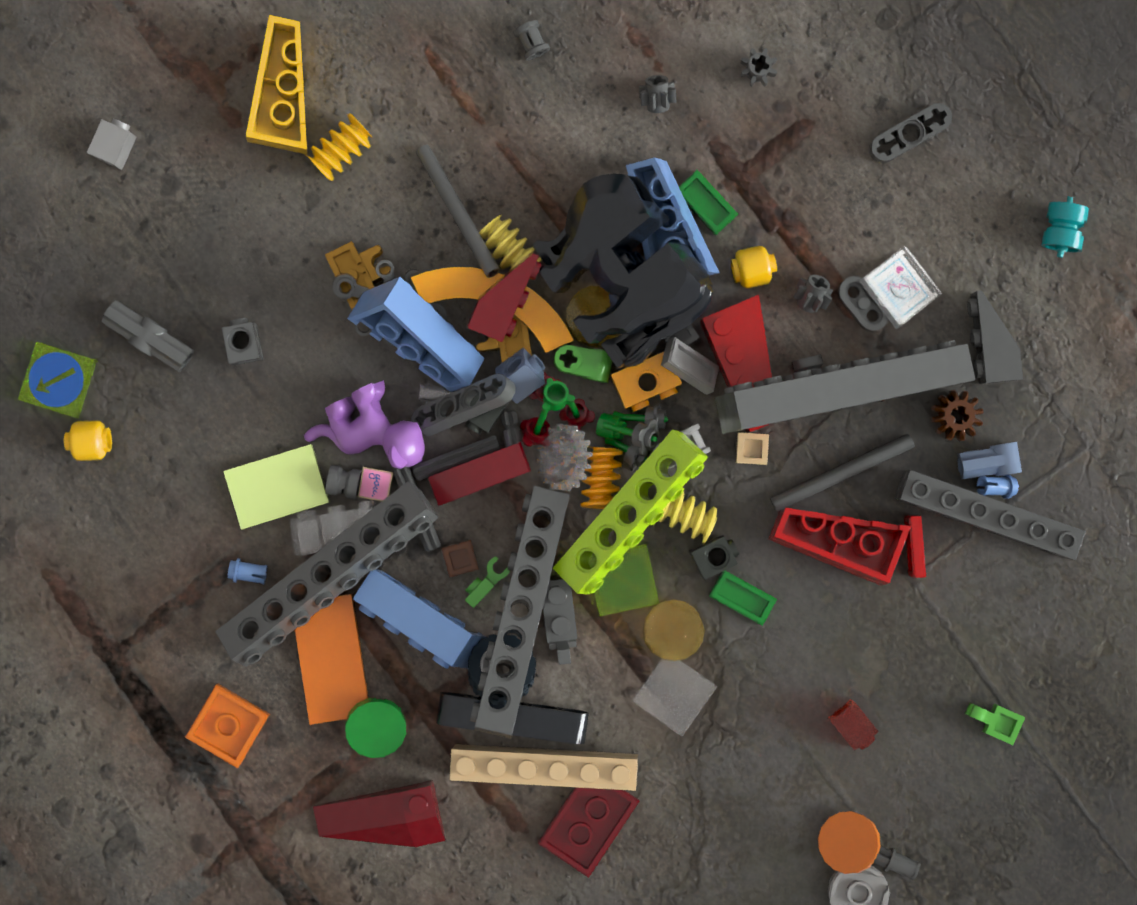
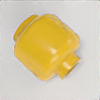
[731,246,777,288]
[64,420,112,461]

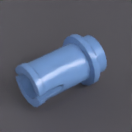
[977,474,1019,499]
[228,558,268,585]

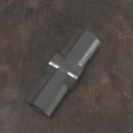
[101,300,195,372]

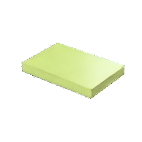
[223,444,330,530]

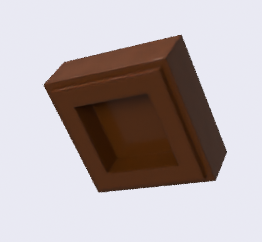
[441,540,479,578]

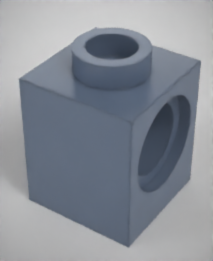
[495,348,545,404]

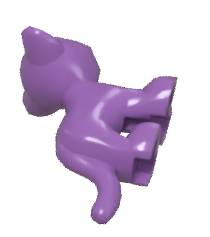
[304,380,425,469]

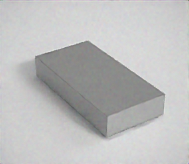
[661,337,719,395]

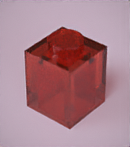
[828,699,879,751]

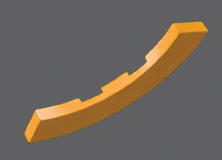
[411,267,574,353]

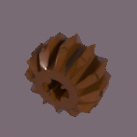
[930,390,984,442]

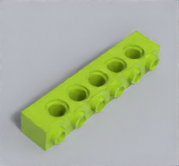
[553,429,708,594]

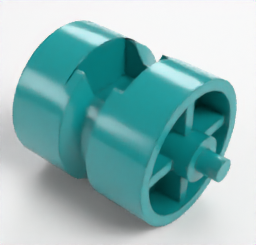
[1041,196,1089,258]

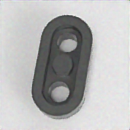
[838,276,889,332]

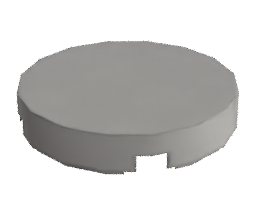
[827,865,890,905]

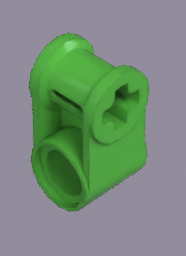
[554,345,612,383]

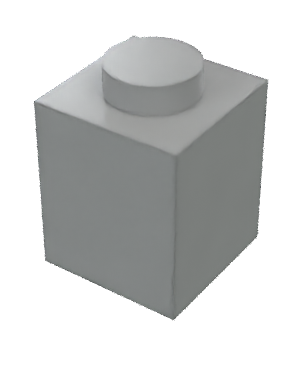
[87,118,137,170]

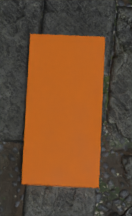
[295,594,369,725]

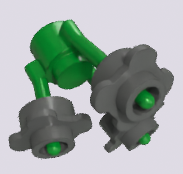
[596,403,668,472]

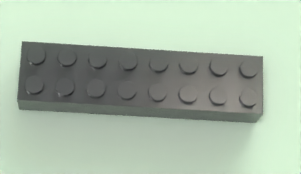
[715,340,975,434]

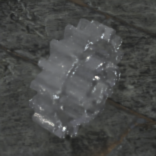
[536,424,593,491]

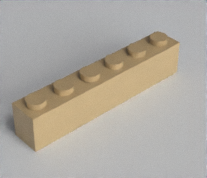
[450,744,638,791]

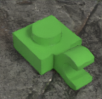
[465,556,510,608]
[965,703,1025,745]

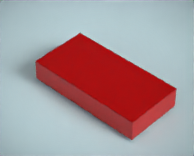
[904,515,926,578]

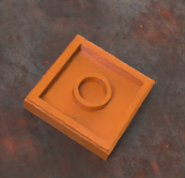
[185,684,270,768]

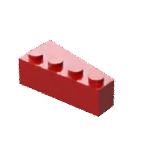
[700,295,772,433]
[768,508,911,586]

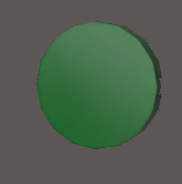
[345,698,406,758]

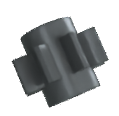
[740,48,777,87]
[639,75,677,113]
[793,275,833,313]

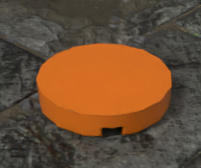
[818,811,881,874]

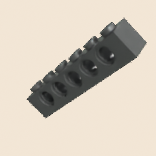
[894,470,1086,560]

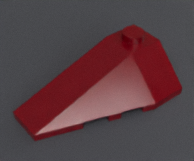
[313,780,446,847]

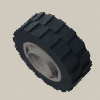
[468,634,536,705]

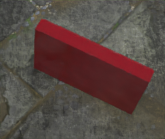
[538,787,640,878]

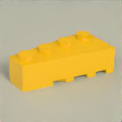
[246,15,307,154]

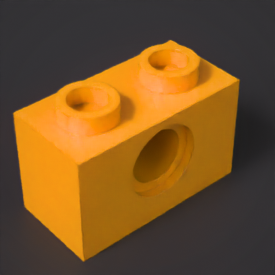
[610,352,682,412]

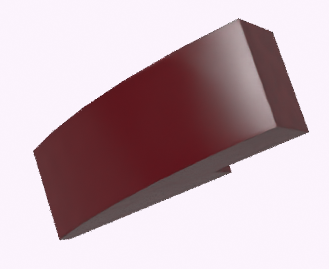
[428,442,531,506]

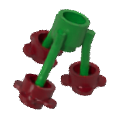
[520,372,595,447]

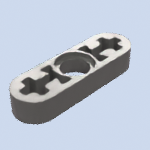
[869,103,952,163]

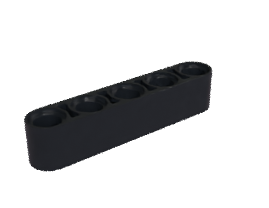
[436,692,589,744]

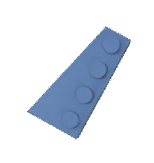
[626,158,720,276]
[347,277,485,392]
[353,569,487,669]

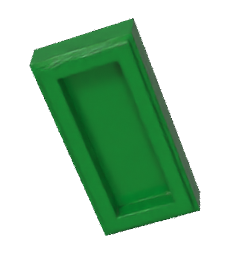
[679,170,738,236]
[708,570,777,626]

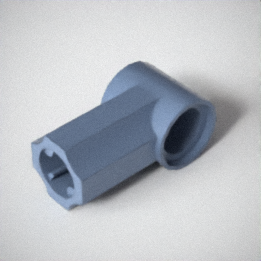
[957,442,1022,479]

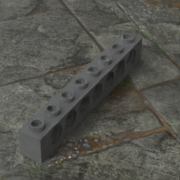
[215,481,439,667]
[470,486,570,739]

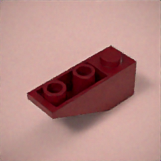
[467,252,542,342]

